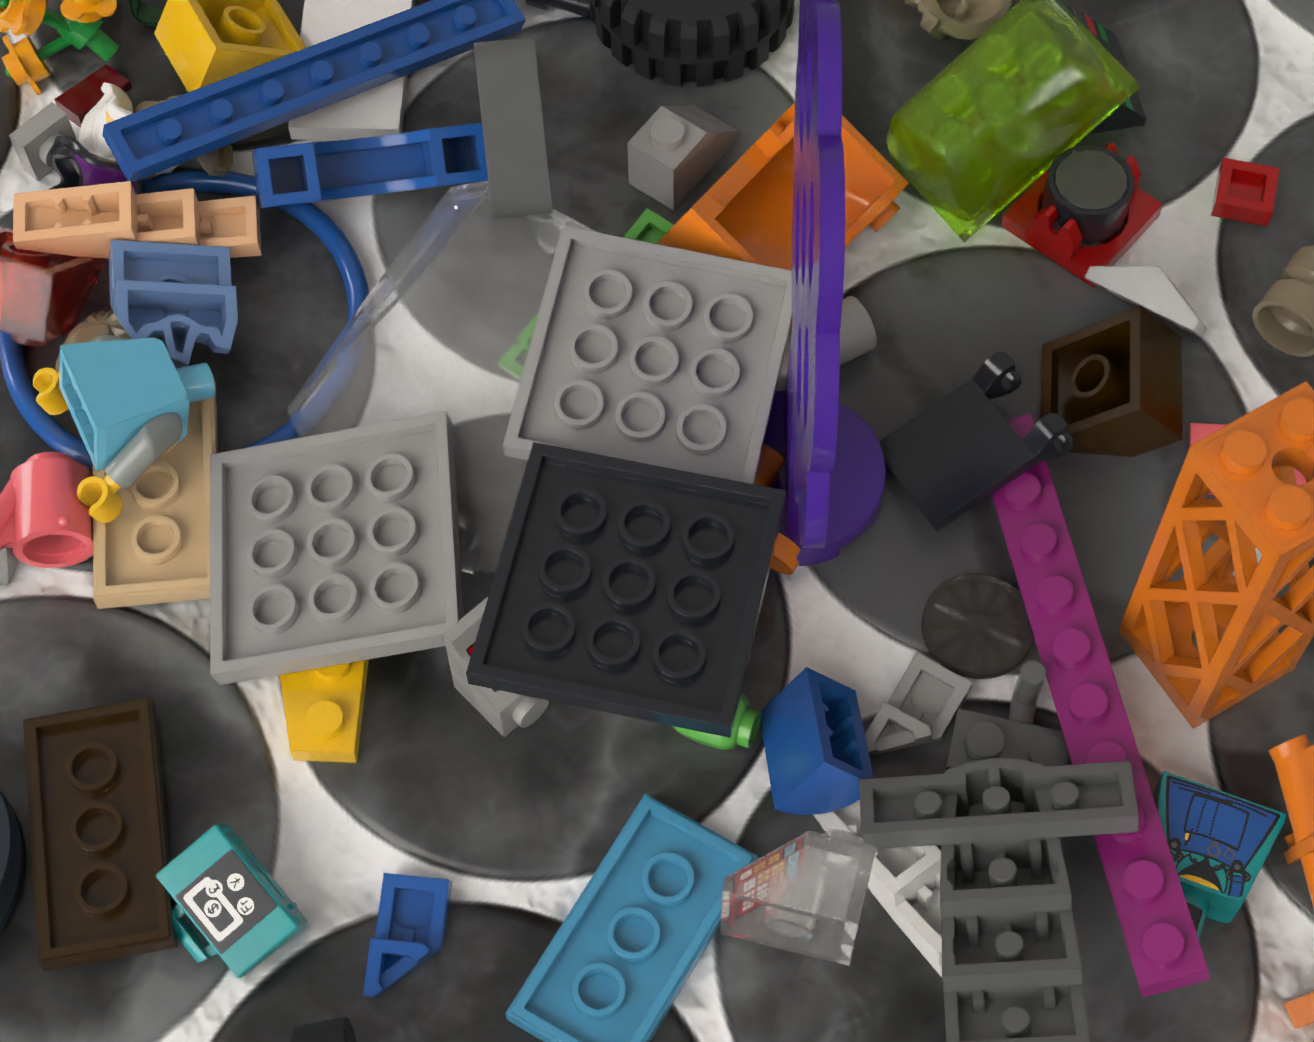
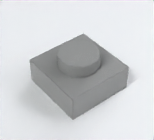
[9,102,76,181]

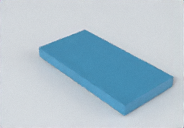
[505,794,758,1042]

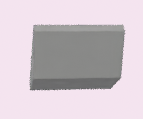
[1084,266,1207,338]

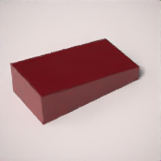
[54,64,132,127]

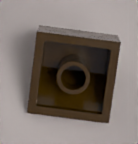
[1041,306,1183,457]

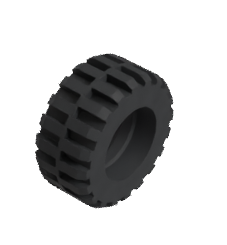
[590,0,795,87]

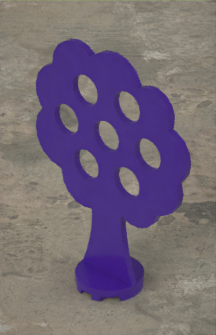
[764,0,886,566]

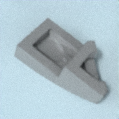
[865,652,973,756]

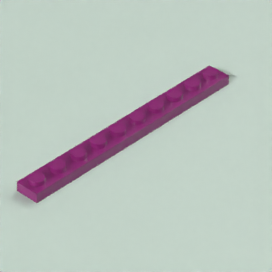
[992,413,1210,998]

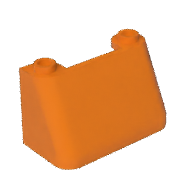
[656,103,909,329]

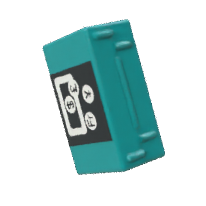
[156,823,308,978]

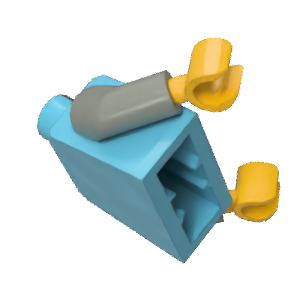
[33,334,215,523]

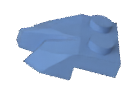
[109,240,238,368]

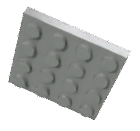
[502,226,793,484]
[210,411,464,685]

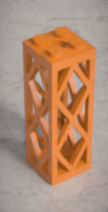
[1118,381,1314,729]

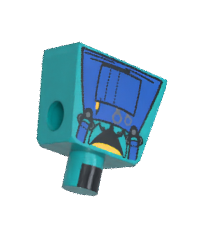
[1152,771,1287,940]

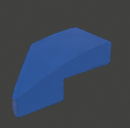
[363,873,452,998]

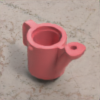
[0,452,93,568]

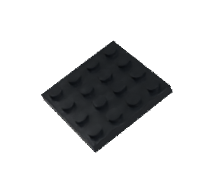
[466,442,786,738]

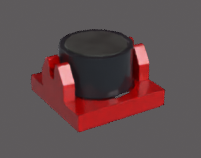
[1001,143,1163,288]

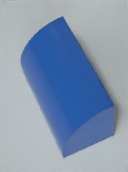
[760,667,874,815]

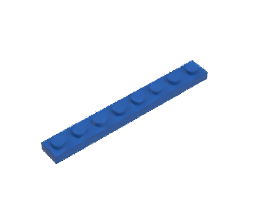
[102,0,526,183]

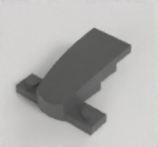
[859,758,1139,1042]

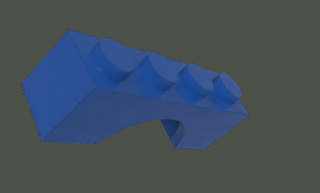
[252,123,488,209]

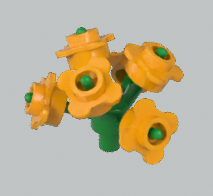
[0,0,120,95]

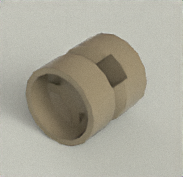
[1252,245,1314,357]

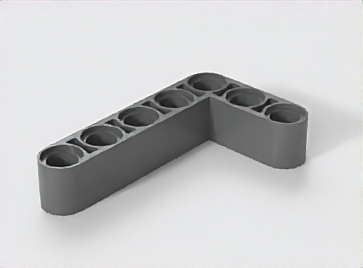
[473,37,553,219]

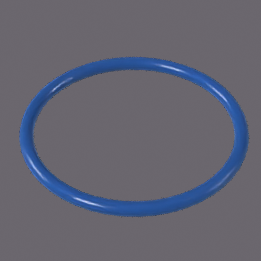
[0,170,371,472]

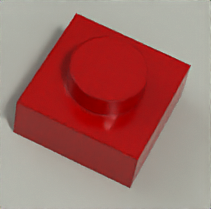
[1211,157,1280,227]

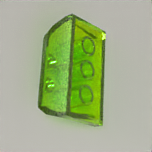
[887,0,1140,243]

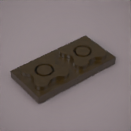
[23,697,178,972]

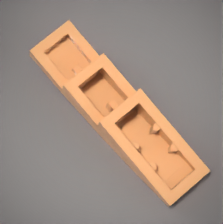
[13,181,262,259]

